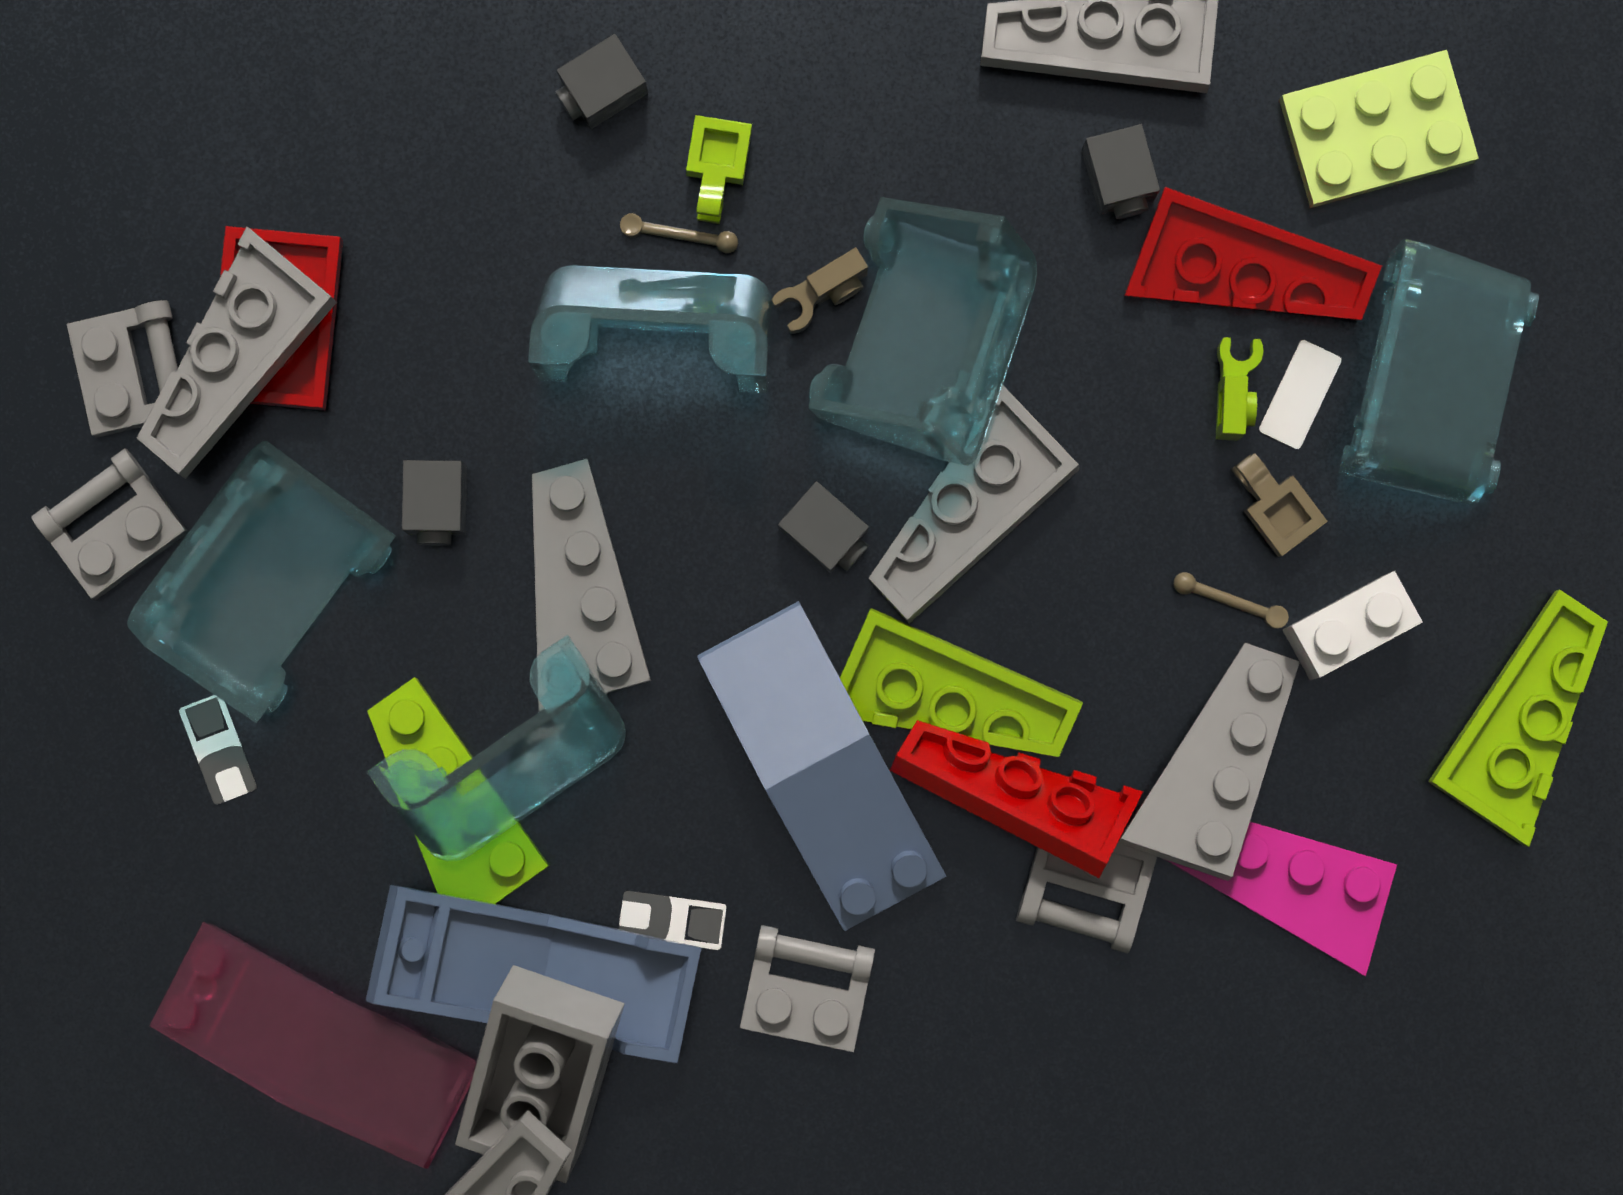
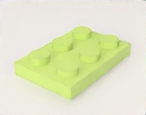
[1279,50,1479,208]

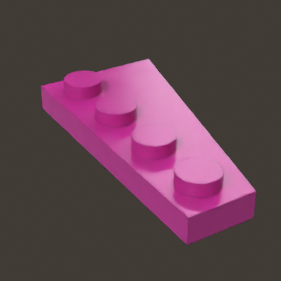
[1162,822,1397,976]

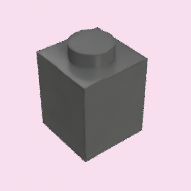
[555,34,648,130]
[1081,124,1160,219]
[402,460,467,546]
[778,481,870,574]

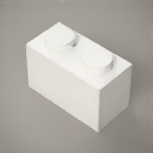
[1283,571,1423,680]

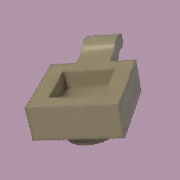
[772,247,868,334]
[1231,453,1328,557]

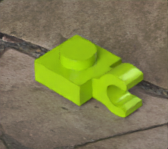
[686,115,752,224]
[1216,337,1263,441]

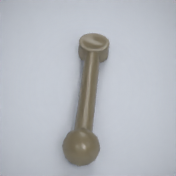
[620,213,738,253]
[1173,572,1289,629]

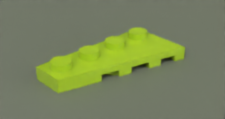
[1428,589,1608,847]
[840,608,1083,757]
[367,677,550,904]

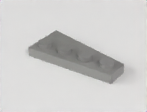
[980,0,1218,93]
[137,227,337,479]
[869,383,1080,624]
[532,459,651,713]
[1118,643,1300,881]
[445,1110,572,1195]

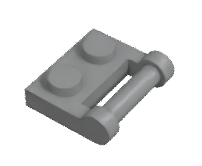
[67,300,178,438]
[31,448,189,600]
[1016,843,1157,954]
[740,925,875,1052]

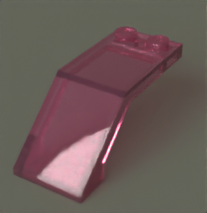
[149,922,477,1169]

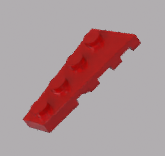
[1124,187,1382,320]
[889,720,1143,878]

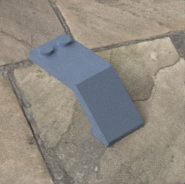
[697,601,947,931]
[366,884,701,1063]

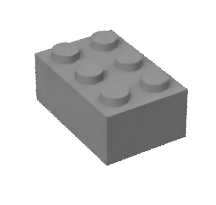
[455,965,625,1183]

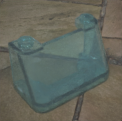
[808,197,1037,466]
[1338,239,1539,505]
[528,265,772,393]
[127,441,396,723]
[367,635,625,861]

